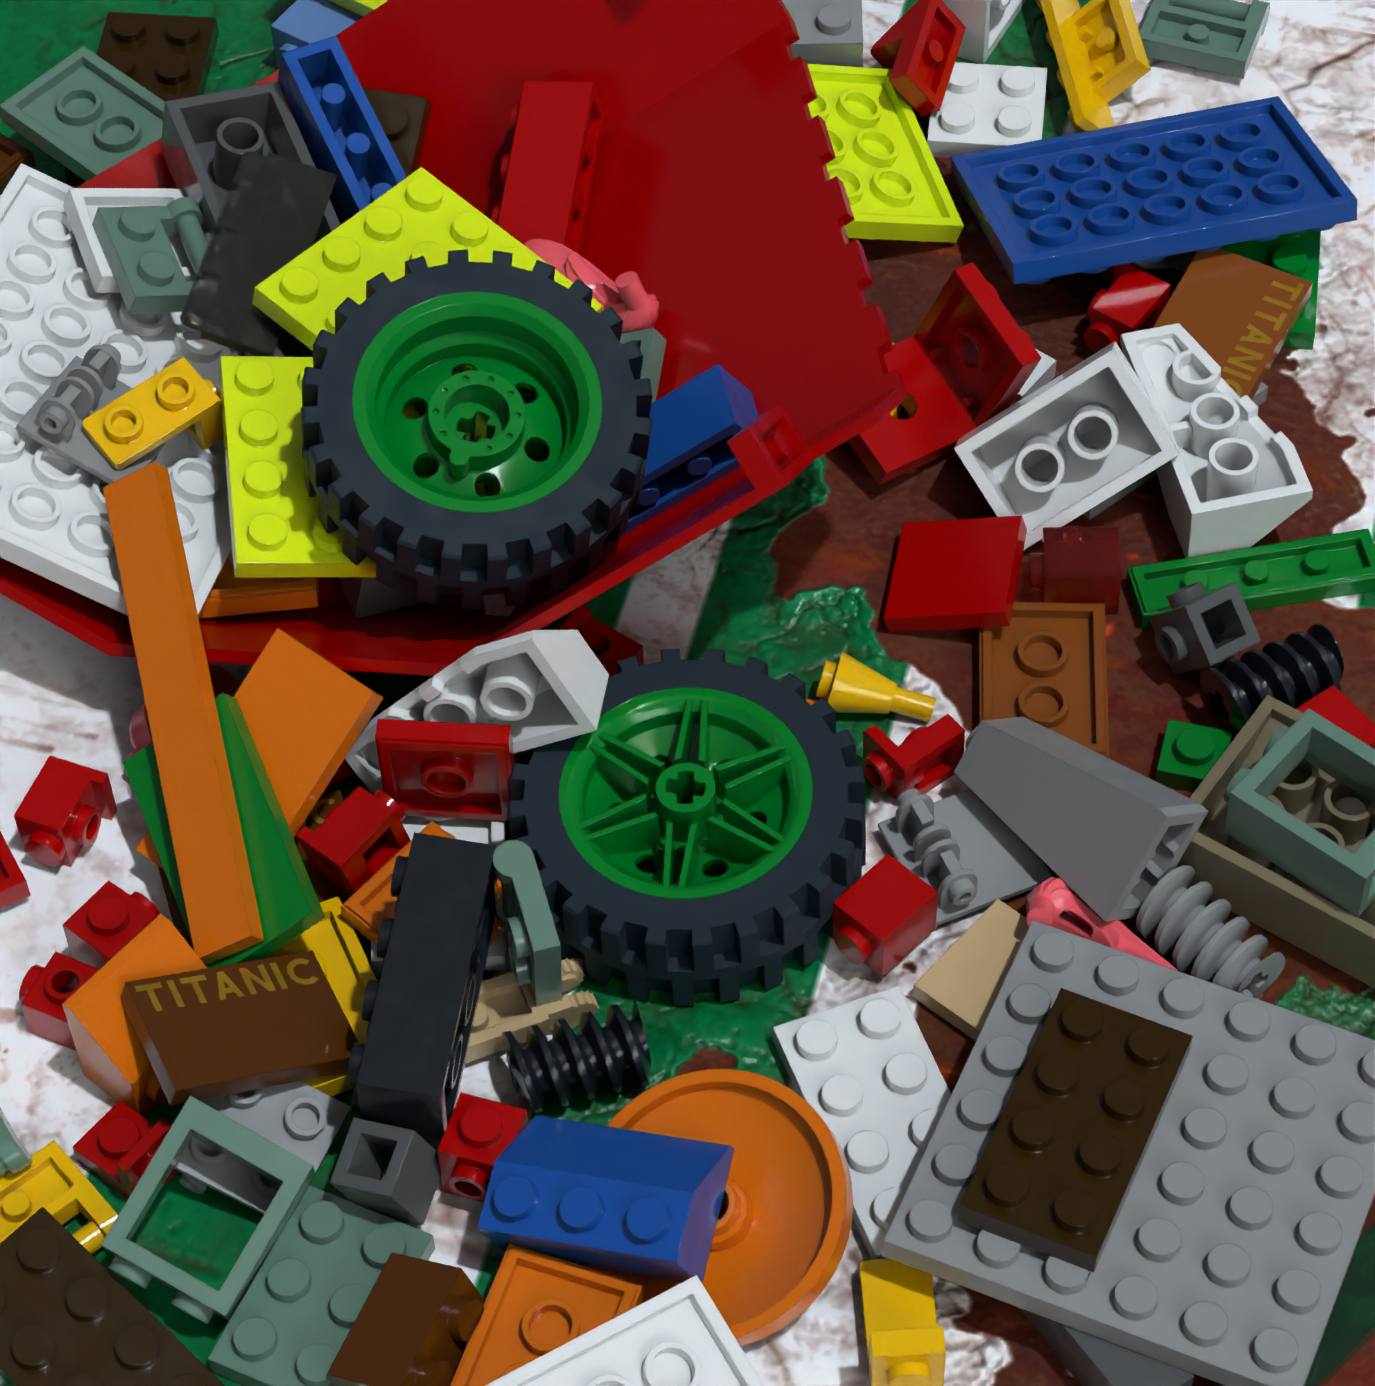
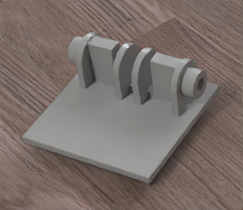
[15,344,167,484]
[878,789,1053,926]
[174,1081,351,1222]

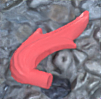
[523,239,660,334]
[1026,877,1178,971]

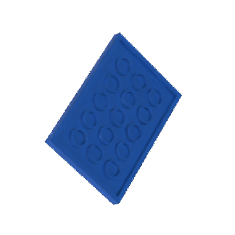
[950,96,1357,285]

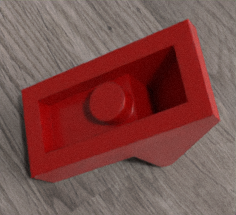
[870,0,966,117]

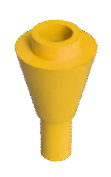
[815,651,936,722]

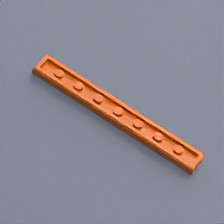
[103,462,264,965]

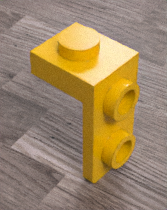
[82,356,224,470]
[859,1259,946,1386]

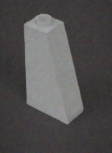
[954,717,1209,922]

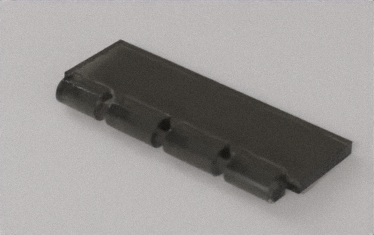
[180,152,338,356]

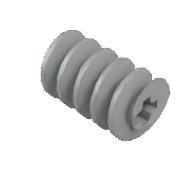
[1136,865,1286,998]

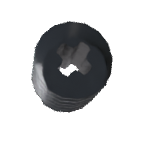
[1199,624,1344,737]
[502,1000,651,1113]

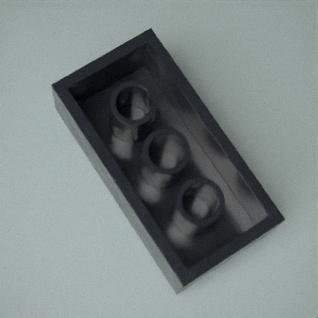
[347,832,498,1150]

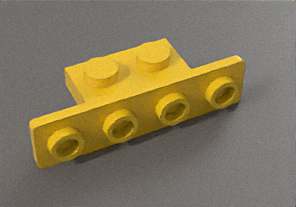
[1036,0,1151,133]

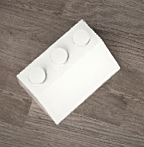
[954,341,1179,550]

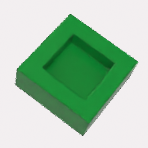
[1155,719,1232,793]

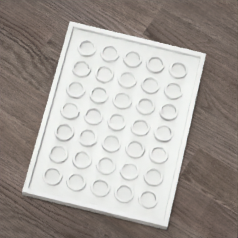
[0,163,246,616]

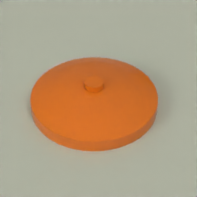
[584,1069,853,1346]

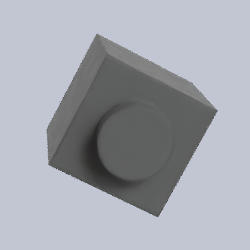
[330,1117,441,1225]

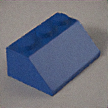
[477,1115,734,1283]

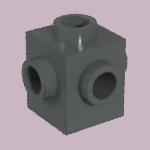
[1149,581,1261,675]

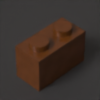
[326,1252,485,1386]

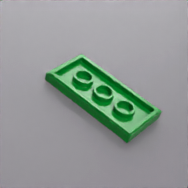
[123,693,325,968]

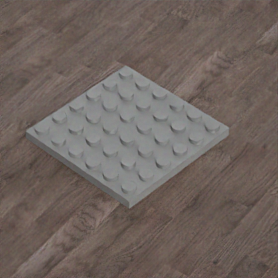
[882,920,1375,1386]

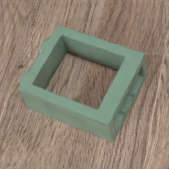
[1224,708,1375,917]
[101,1096,315,1324]

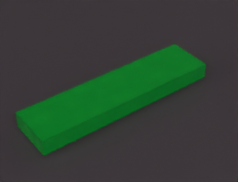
[1126,528,1375,629]

